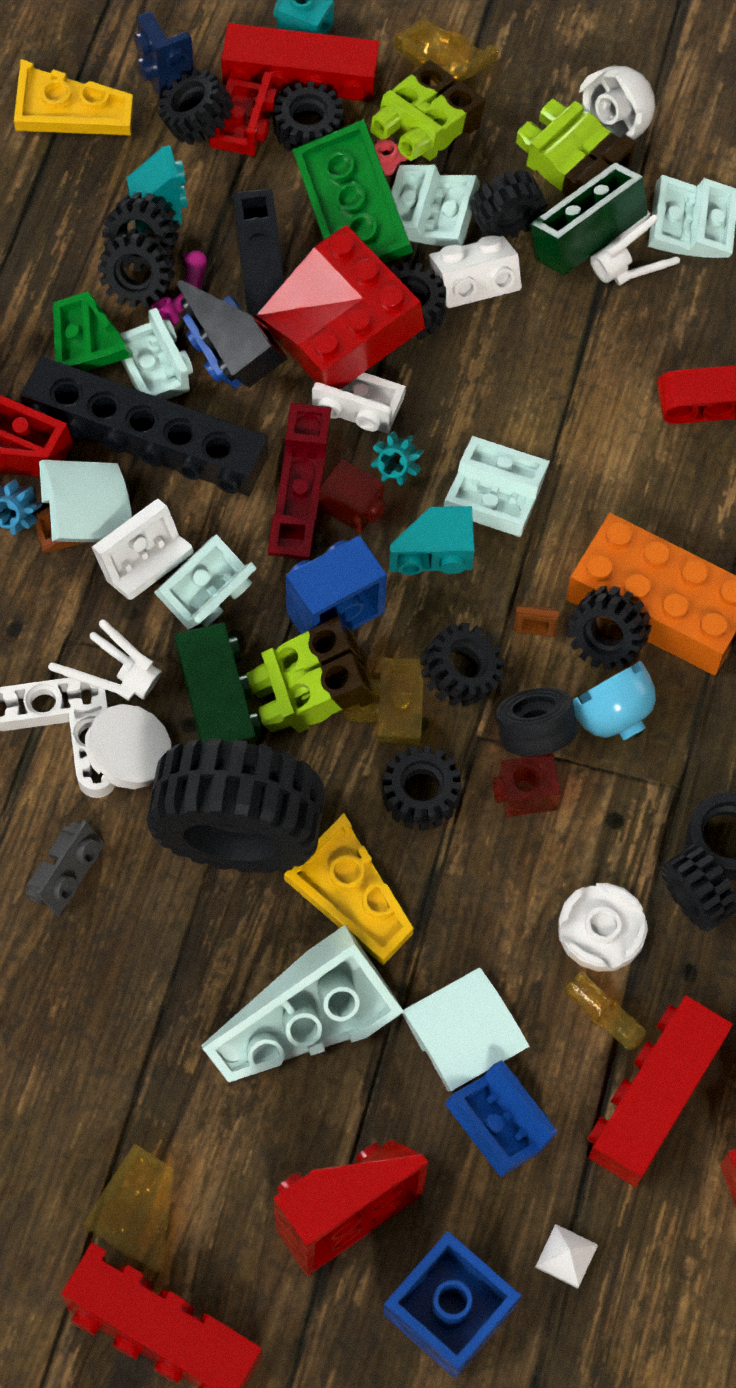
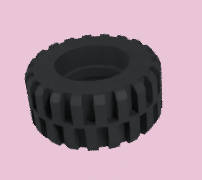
[147,739,326,873]

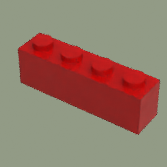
[221,23,380,102]
[587,995,733,1188]

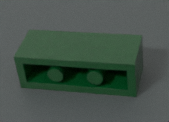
[530,162,648,276]
[174,622,262,745]

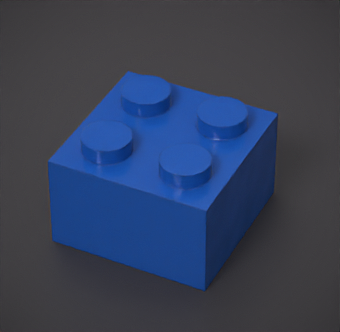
[286,535,387,634]
[383,1231,521,1379]

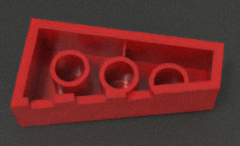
[61,1242,263,1388]

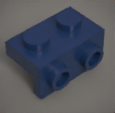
[134,11,194,99]

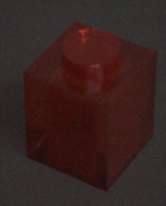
[319,459,386,533]

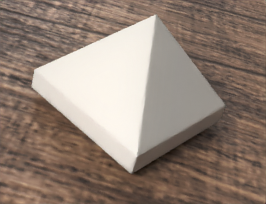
[535,1224,598,1288]

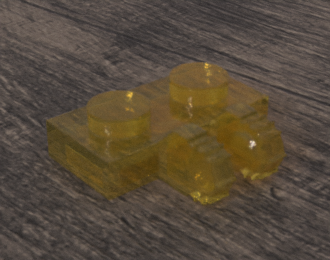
[344,657,424,745]

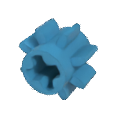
[0,479,42,535]

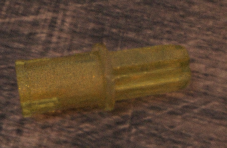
[564,972,647,1051]

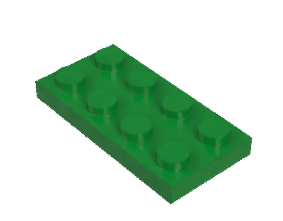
[292,119,413,264]

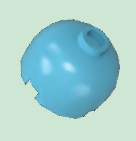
[572,661,656,741]

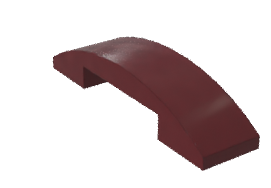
[268,403,331,560]

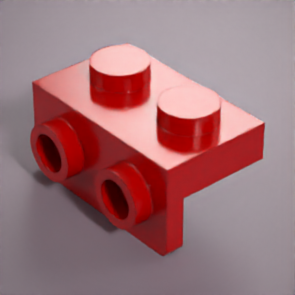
[209,72,279,156]

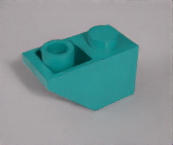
[126,145,188,232]
[389,506,475,575]

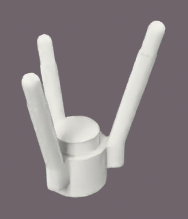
[590,210,680,286]
[48,620,162,701]

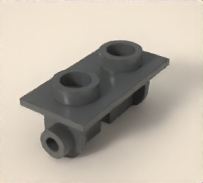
[25,820,105,917]

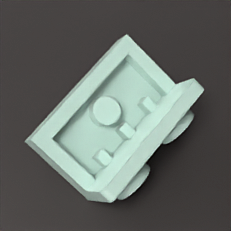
[120,308,193,400]
[154,534,257,630]

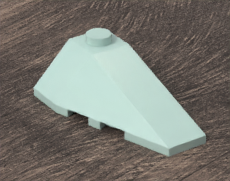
[202,925,404,1082]

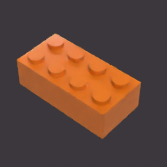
[566,512,736,676]

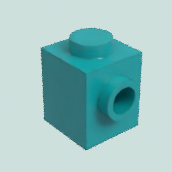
[273,0,334,35]

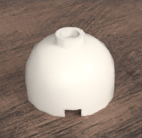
[579,66,656,140]

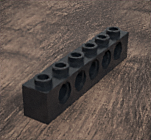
[20,356,268,496]

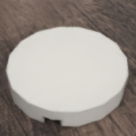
[85,704,171,789]
[558,883,648,972]

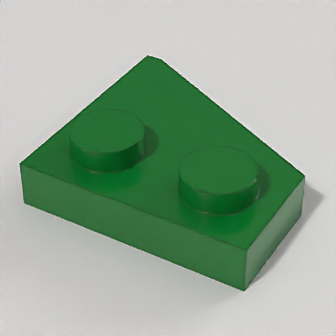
[52,291,133,371]

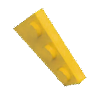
[14,59,134,135]
[284,813,414,965]

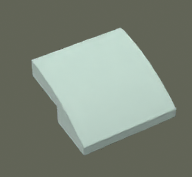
[391,165,480,247]
[648,175,736,258]
[444,436,550,537]
[39,460,132,543]
[402,968,530,1091]

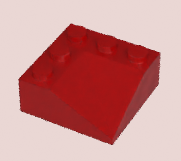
[256,224,425,389]
[273,1140,428,1277]

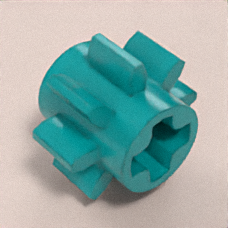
[370,431,424,486]

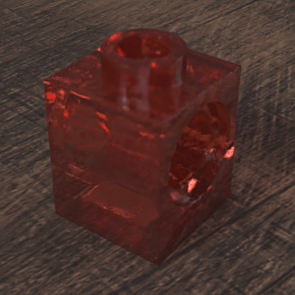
[492,754,561,817]

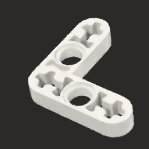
[0,678,115,798]

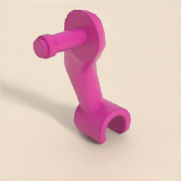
[151,250,207,325]

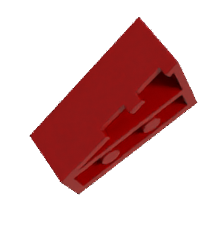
[0,395,74,477]

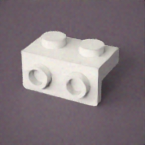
[429,235,522,308]
[312,372,406,434]
[92,498,194,600]

